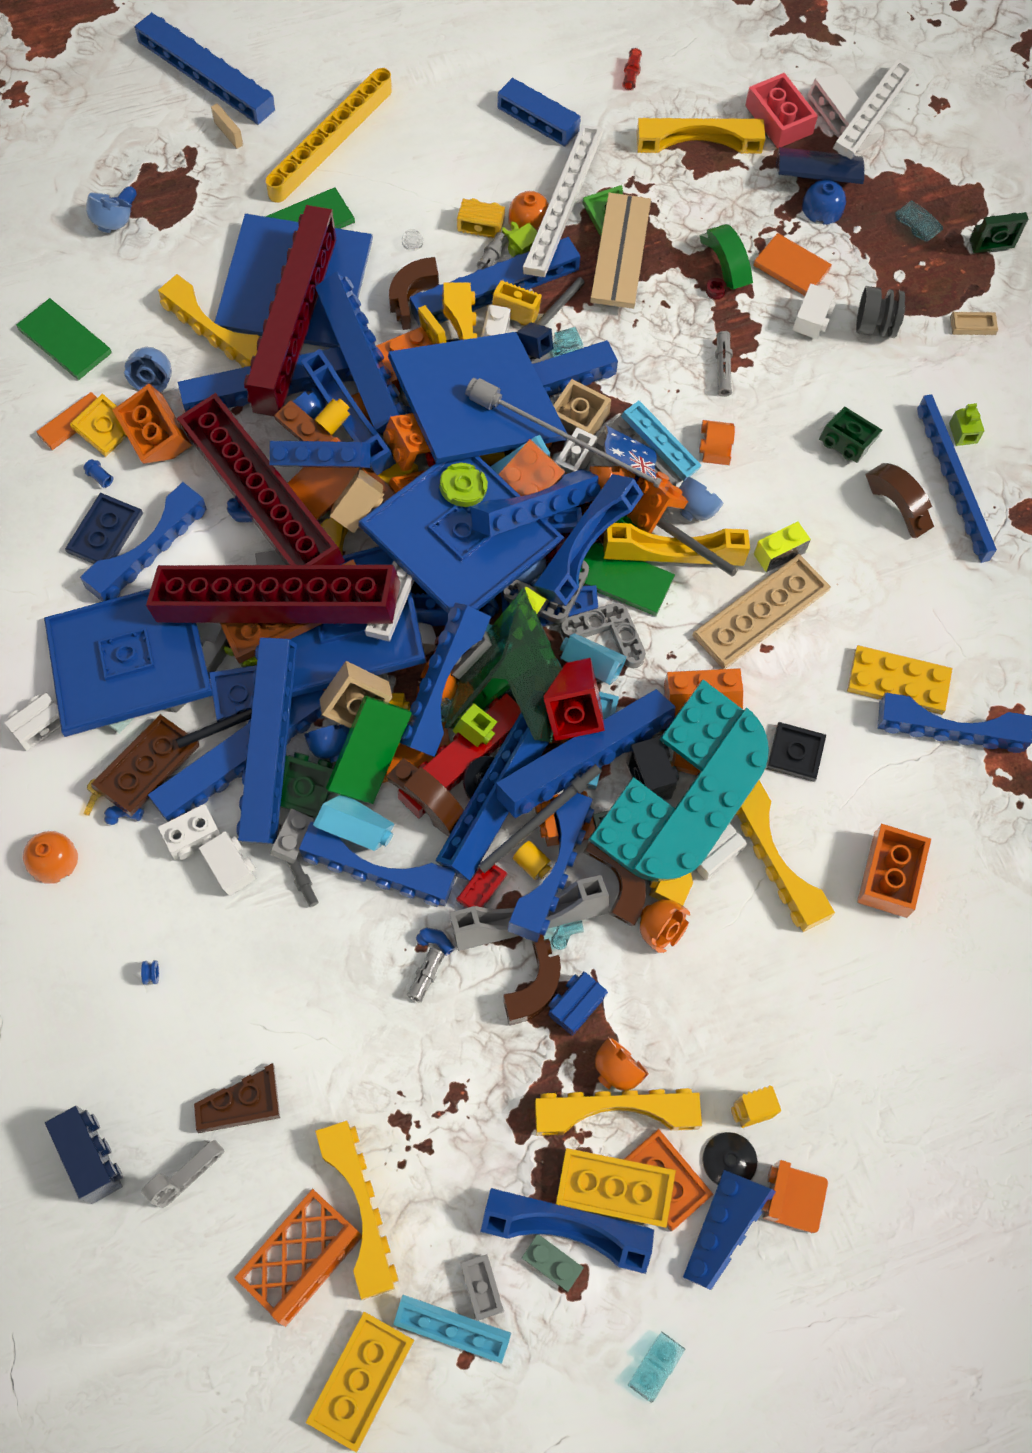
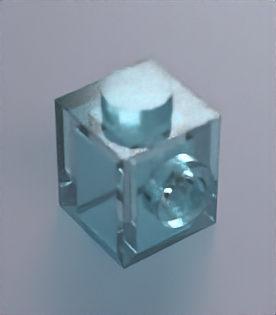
[552,327,583,356]

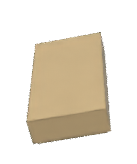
[211,104,243,149]
[950,312,998,335]

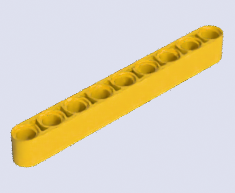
[266,68,392,202]

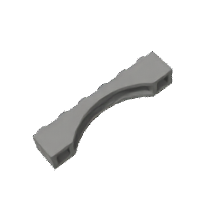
[449,875,609,951]

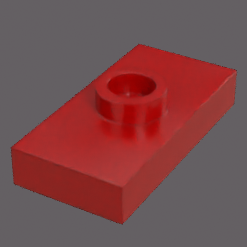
[456,864,508,908]

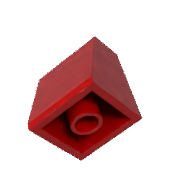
[544,658,605,741]

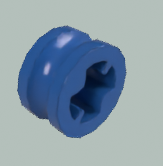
[141,960,159,985]

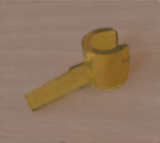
[83,779,102,816]

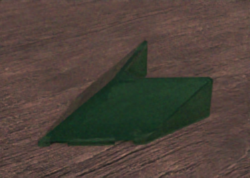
[444,588,562,742]

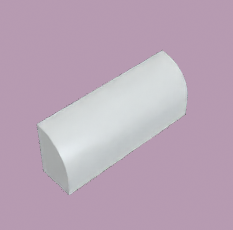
[807,74,884,152]

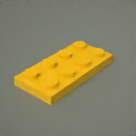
[847,645,953,715]
[556,1148,676,1228]
[306,1311,414,1453]

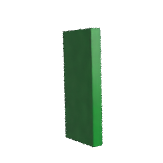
[264,187,355,229]
[16,298,112,380]
[580,543,675,616]
[326,695,412,804]

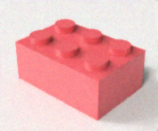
[745,72,818,149]

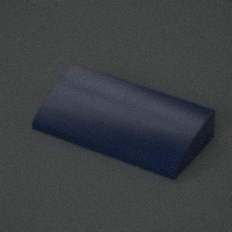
[776,147,864,184]

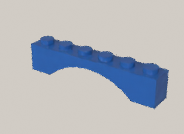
[301,349,396,475]
[471,469,600,537]
[534,474,644,606]
[80,482,207,602]
[400,602,491,757]
[877,693,1032,753]
[508,789,595,942]
[299,821,456,907]
[480,1188,654,1274]

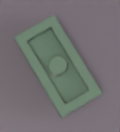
[522,1234,584,1292]

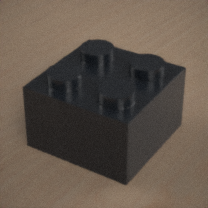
[626,736,679,801]

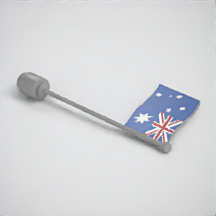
[465,378,662,488]

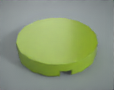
[439,463,488,507]

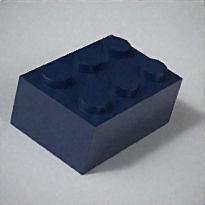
[44,1105,123,1204]

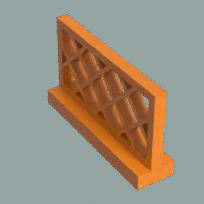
[234,1189,362,1327]

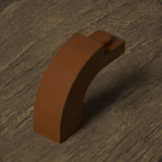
[389,257,439,330]
[865,463,934,538]
[386,758,464,837]
[583,842,646,926]
[503,934,561,1026]

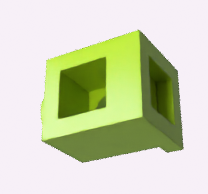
[453,704,497,747]

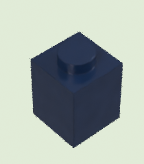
[517,322,553,359]

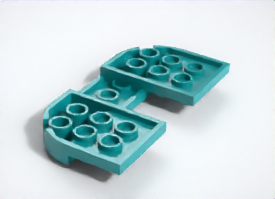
[588,680,769,882]

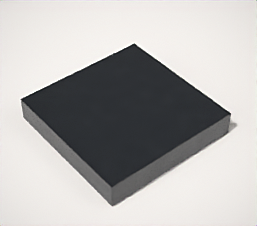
[767,722,826,782]

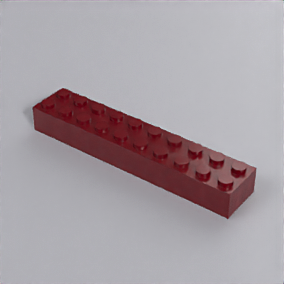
[244,205,336,416]
[177,393,345,565]
[146,565,400,624]

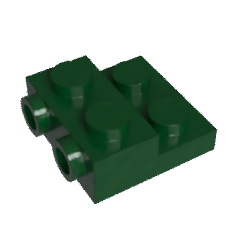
[969,212,1029,253]
[819,406,883,463]
[280,752,334,817]

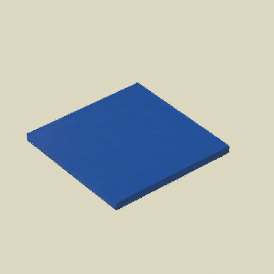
[214,213,373,348]
[388,332,567,464]
[358,456,564,614]
[290,546,426,697]
[44,589,213,737]

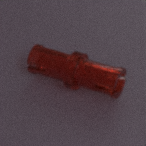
[622,48,642,90]

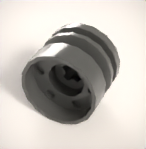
[856,286,905,338]

